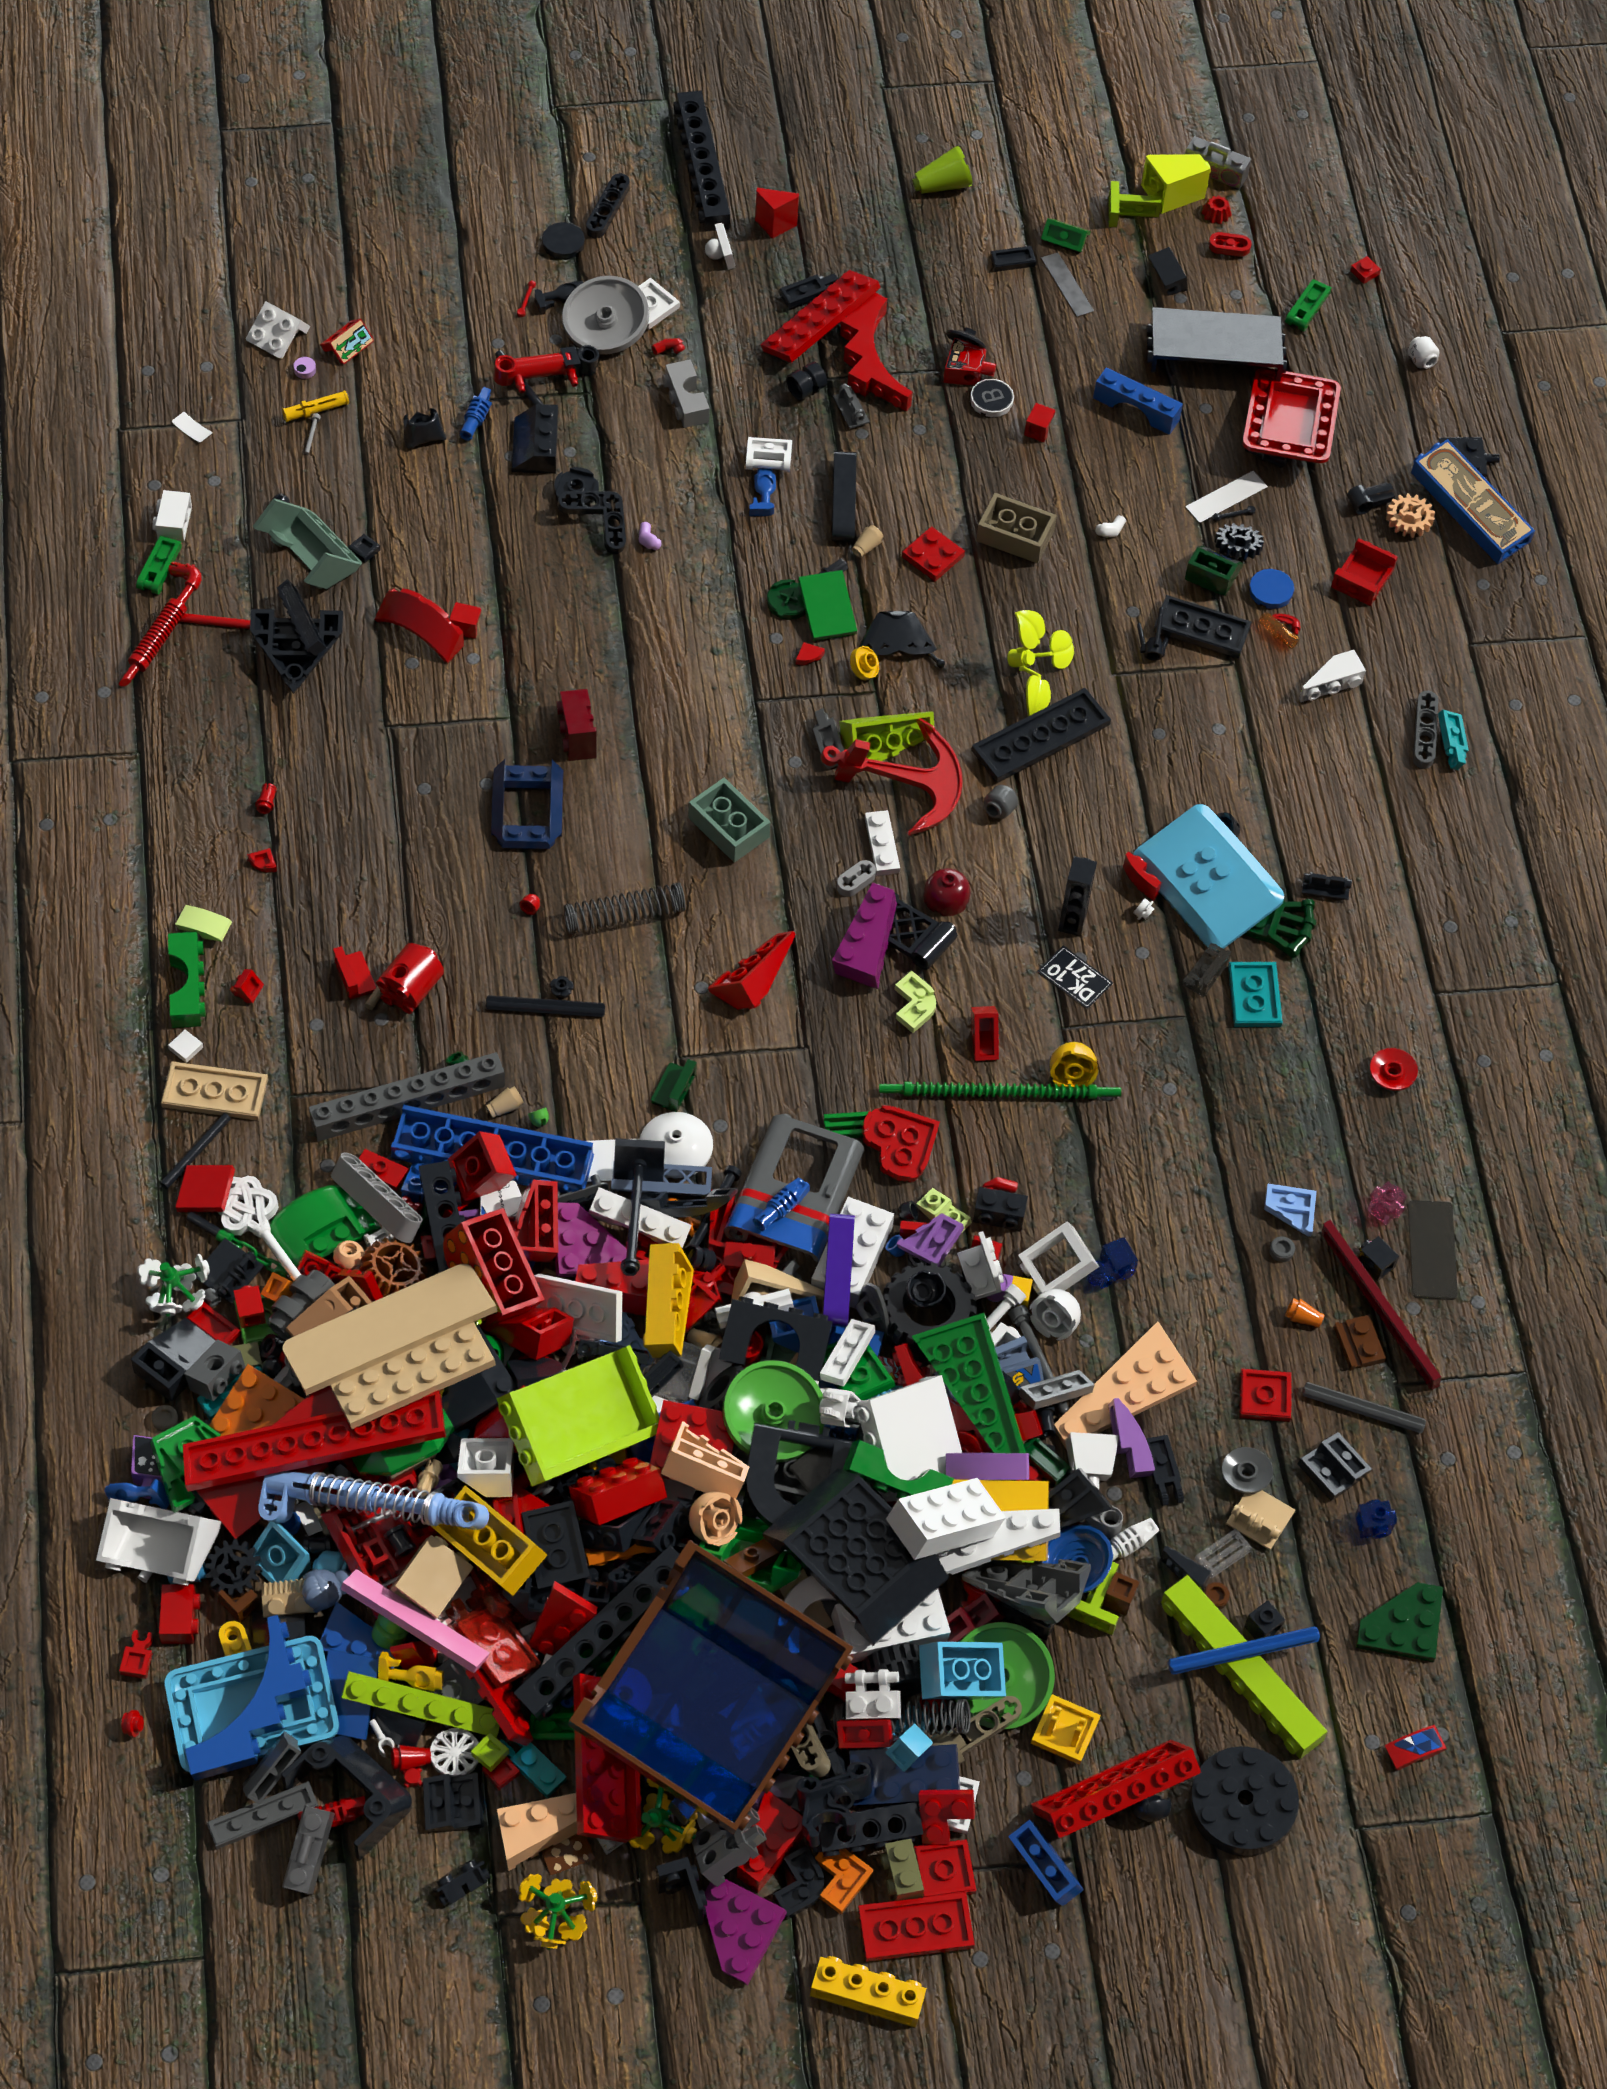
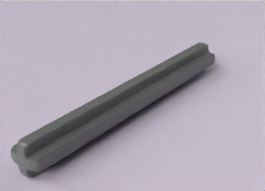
[1303,1382,1426,1433]

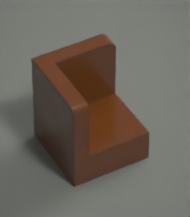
[1102,1572,1140,1616]
[217,1589,260,1623]

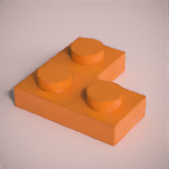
[815,1848,874,1914]

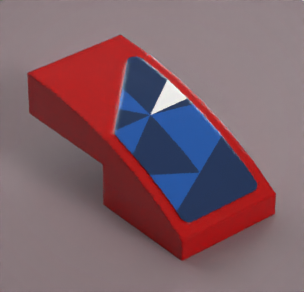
[1385,1725,1447,1771]

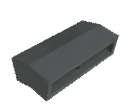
[242,1731,301,1804]

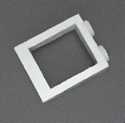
[1018,1222,1099,1295]

